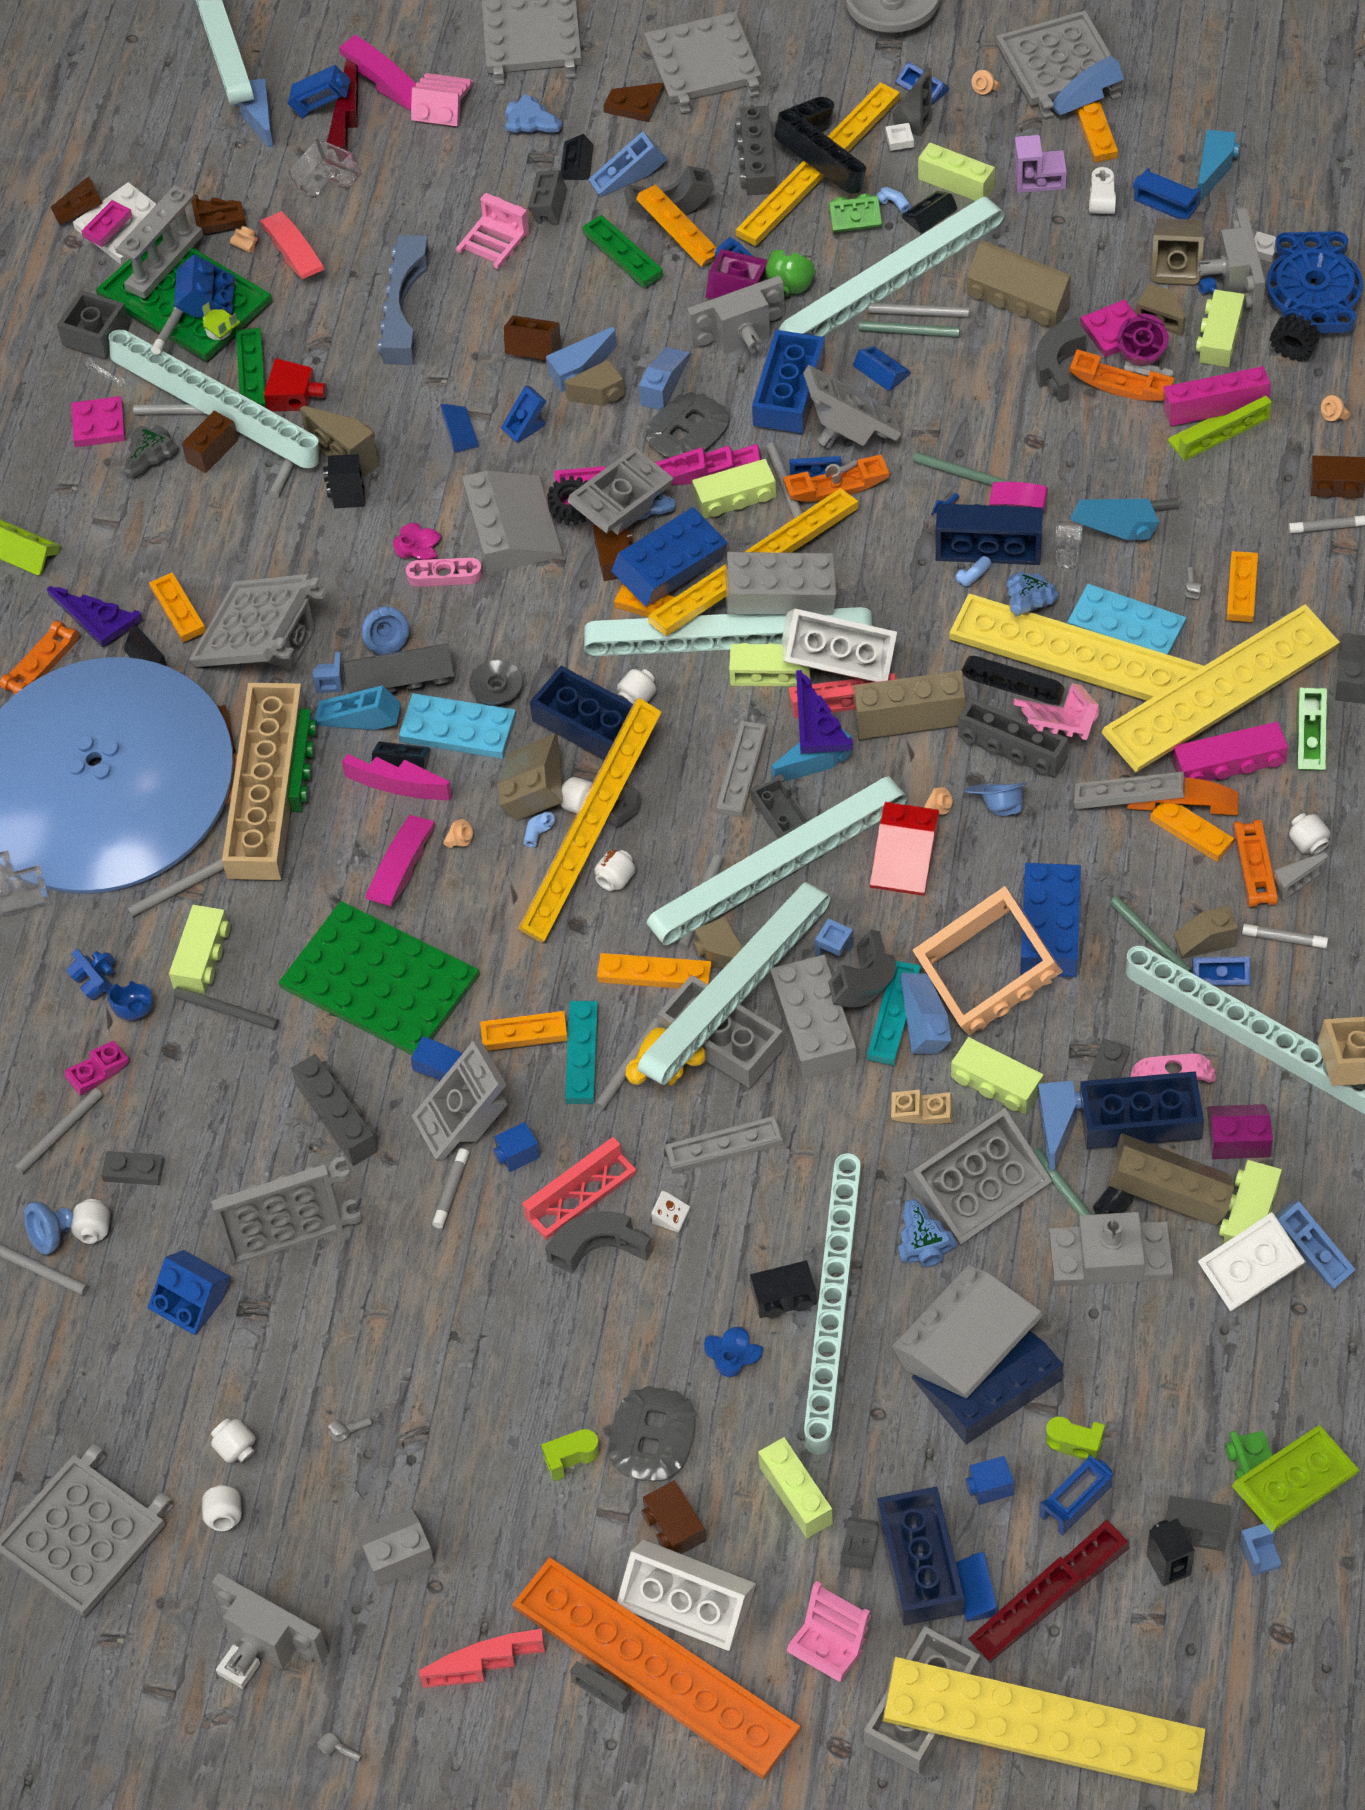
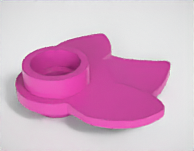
[393,523,442,560]

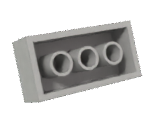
[725,552,836,615]
[770,955,857,1079]
[657,975,784,1088]
[863,1626,980,1774]

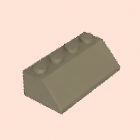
[967,240,1071,328]
[851,670,965,739]
[1107,1133,1234,1226]

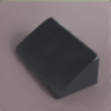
[560,134,594,180]
[901,191,957,233]
[124,624,167,666]
[372,741,430,770]

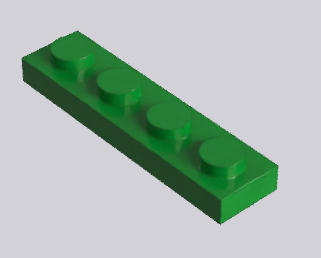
[582,214,663,288]
[236,327,266,408]
[288,709,317,813]

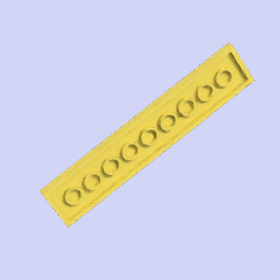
[949,594,1203,701]
[1102,604,1340,772]
[882,1657,1205,1794]

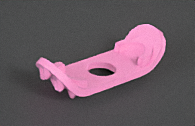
[1130,1053,1216,1083]

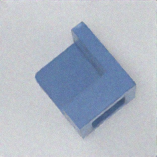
[313,651,344,693]
[815,919,853,957]
[1239,1524,1281,1576]

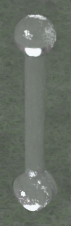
[85,359,125,387]

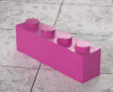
[1164,366,1271,426]
[1172,721,1288,781]

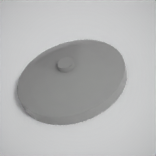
[845,0,940,33]

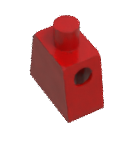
[264,359,327,412]

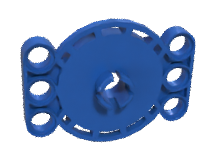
[1266,231,1363,333]

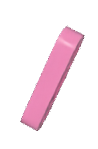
[406,558,482,587]

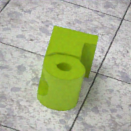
[1045,1416,1105,1460]
[541,1429,600,1481]

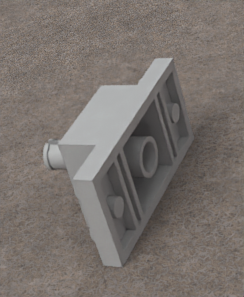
[1198,208,1265,318]
[687,276,785,354]
[803,365,902,448]
[567,447,674,535]
[412,1041,508,1160]
[1049,1212,1173,1286]
[211,1572,329,1675]

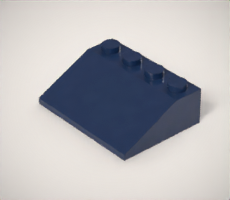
[912,1330,1063,1445]

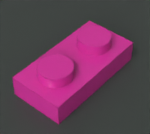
[81,200,132,247]

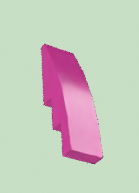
[339,34,416,111]
[655,444,762,485]
[342,754,452,801]
[366,815,435,906]

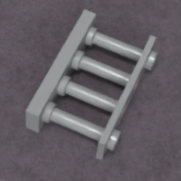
[115,185,203,299]

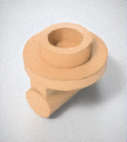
[972,70,1000,95]
[230,226,258,253]
[1321,395,1351,421]
[924,787,953,815]
[443,819,473,848]

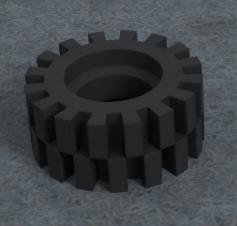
[1270,314,1320,361]
[547,476,588,525]

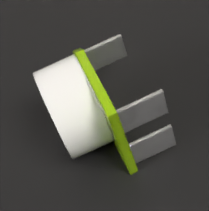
[202,302,240,340]

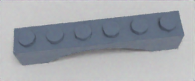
[377,235,430,365]

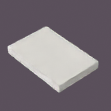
[1198,1212,1306,1312]

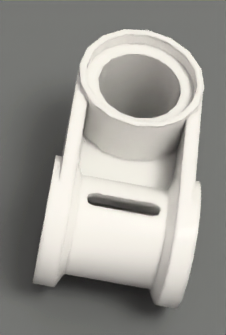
[1089,167,1116,214]

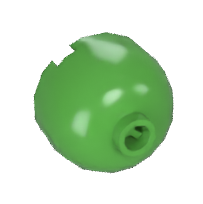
[765,250,816,297]

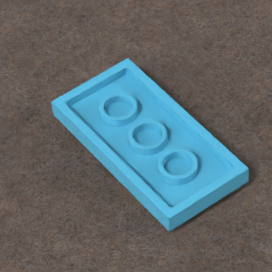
[1067,584,1186,655]
[399,693,516,759]

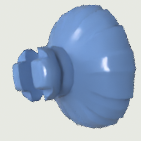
[361,606,409,655]
[24,1201,73,1255]

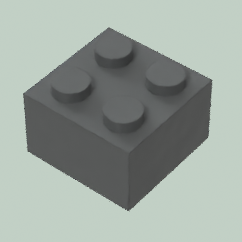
[57,290,129,359]

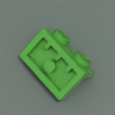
[828,194,882,233]
[1225,1430,1273,1480]

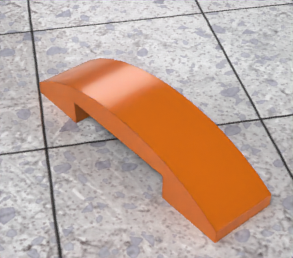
[1069,349,1175,401]
[783,454,890,502]
[1127,777,1239,815]

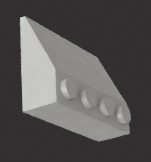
[462,471,563,574]
[903,1108,1052,1245]
[892,1265,1043,1399]

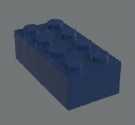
[935,503,1043,565]
[530,666,633,760]
[1080,1071,1204,1149]
[877,1486,965,1626]

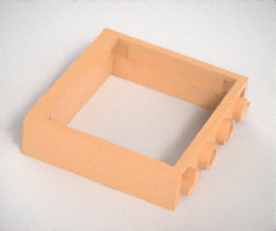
[913,886,1063,1036]

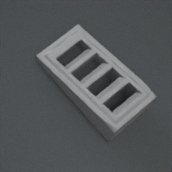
[1274,852,1328,901]

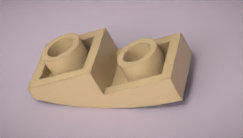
[891,1090,953,1124]

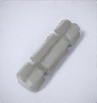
[1124,361,1174,377]

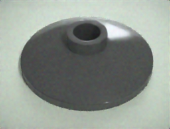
[469,660,523,705]

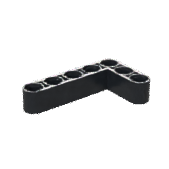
[774,97,867,194]

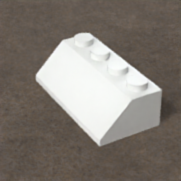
[782,609,897,682]
[617,1539,756,1651]

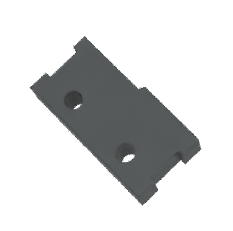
[750,774,810,839]

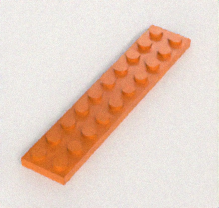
[512,1557,801,1780]

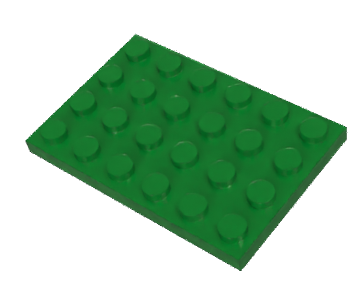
[96,234,272,362]
[278,901,480,1055]

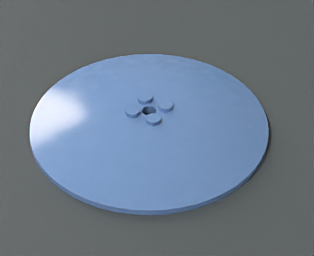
[0,657,234,893]

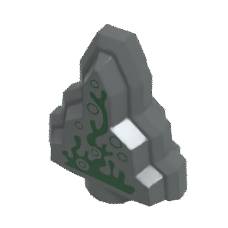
[124,425,179,478]

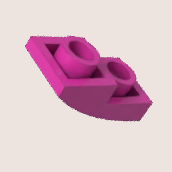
[989,482,1048,511]
[65,1040,129,1096]

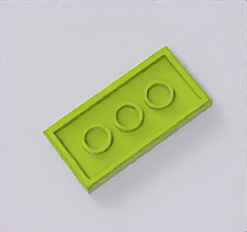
[1232,1424,1360,1533]

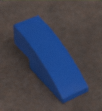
[411,1036,463,1082]

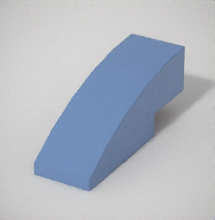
[1052,56,1124,115]

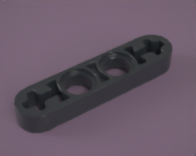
[962,656,1065,704]

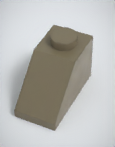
[1136,283,1185,336]
[564,360,625,406]
[1174,905,1238,959]
[692,917,742,970]

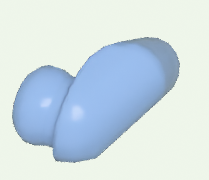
[876,187,911,213]
[955,556,991,587]
[523,812,555,848]

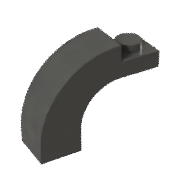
[624,166,715,221]
[1036,318,1086,403]
[828,929,896,1007]
[545,1211,652,1274]

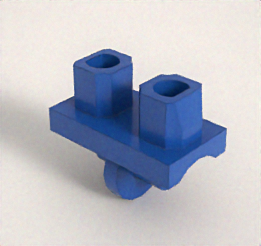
[66,949,115,1000]

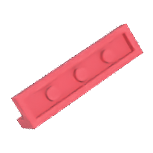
[789,673,896,718]
[522,1137,637,1240]

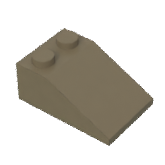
[300,406,379,477]
[498,733,563,821]

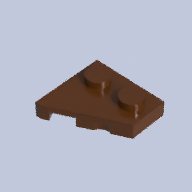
[603,83,664,122]
[51,177,103,225]
[191,195,246,234]

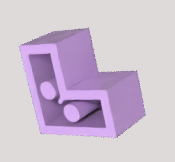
[1014,135,1067,193]

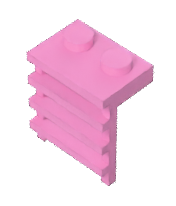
[411,73,474,126]
[456,193,530,269]
[1013,683,1099,740]
[787,1581,871,1682]

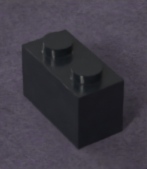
[323,454,365,509]
[750,1260,817,1318]
[1147,1518,1195,1587]

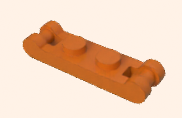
[0,620,80,695]
[1233,819,1277,907]

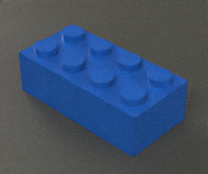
[752,329,825,434]
[611,507,728,607]
[1020,863,1081,977]

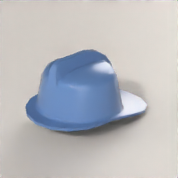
[965,782,1028,816]

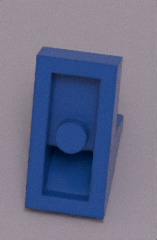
[500,386,547,443]

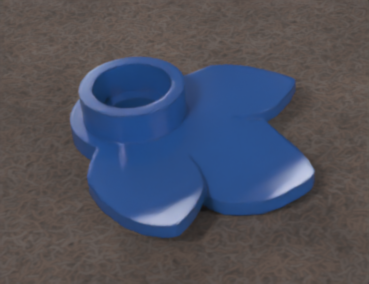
[704,1327,763,1377]

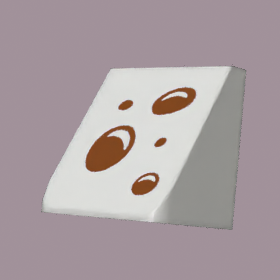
[651,1191,690,1233]

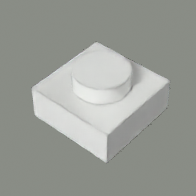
[885,123,914,151]
[1254,231,1276,262]
[216,1644,260,1689]

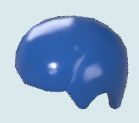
[108,981,154,1021]

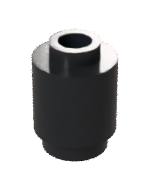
[1093,1186,1135,1215]

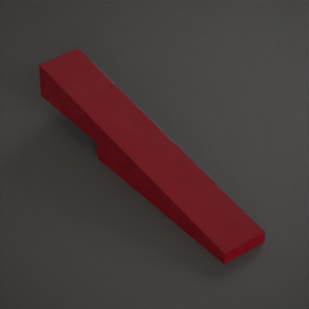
[325,59,359,164]
[968,1520,1130,1663]

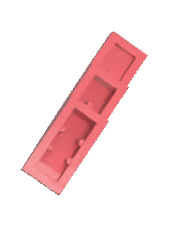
[260,211,324,279]
[419,1629,545,1688]

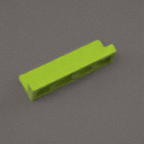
[1168,396,1272,461]
[0,519,61,575]

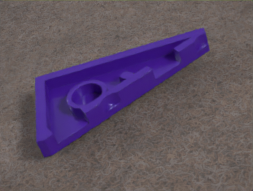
[46,586,143,647]
[796,670,853,753]

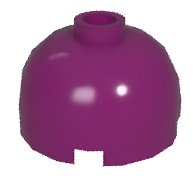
[1117,313,1169,366]

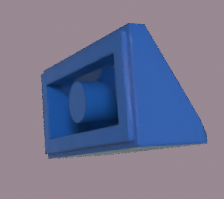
[895,61,950,105]
[853,346,910,391]
[440,404,479,453]
[789,456,842,477]
[1192,957,1251,986]
[956,1552,997,1622]

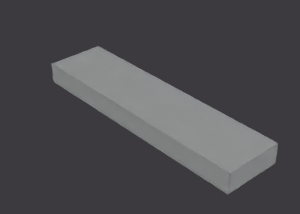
[716,721,767,817]
[1074,772,1185,809]
[664,1116,783,1174]

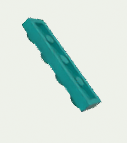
[867,960,921,1066]
[565,1001,598,1104]

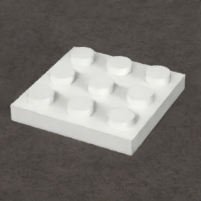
[73,182,177,265]

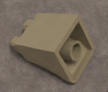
[1151,218,1204,285]

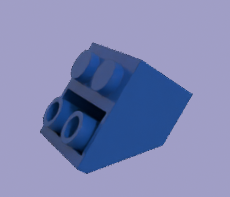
[174,254,235,317]
[148,1250,231,1335]

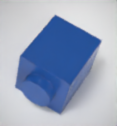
[493,1122,540,1172]
[965,1456,1014,1505]

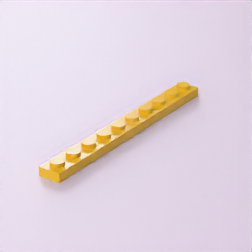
[736,82,900,246]
[648,488,858,636]
[518,698,661,943]

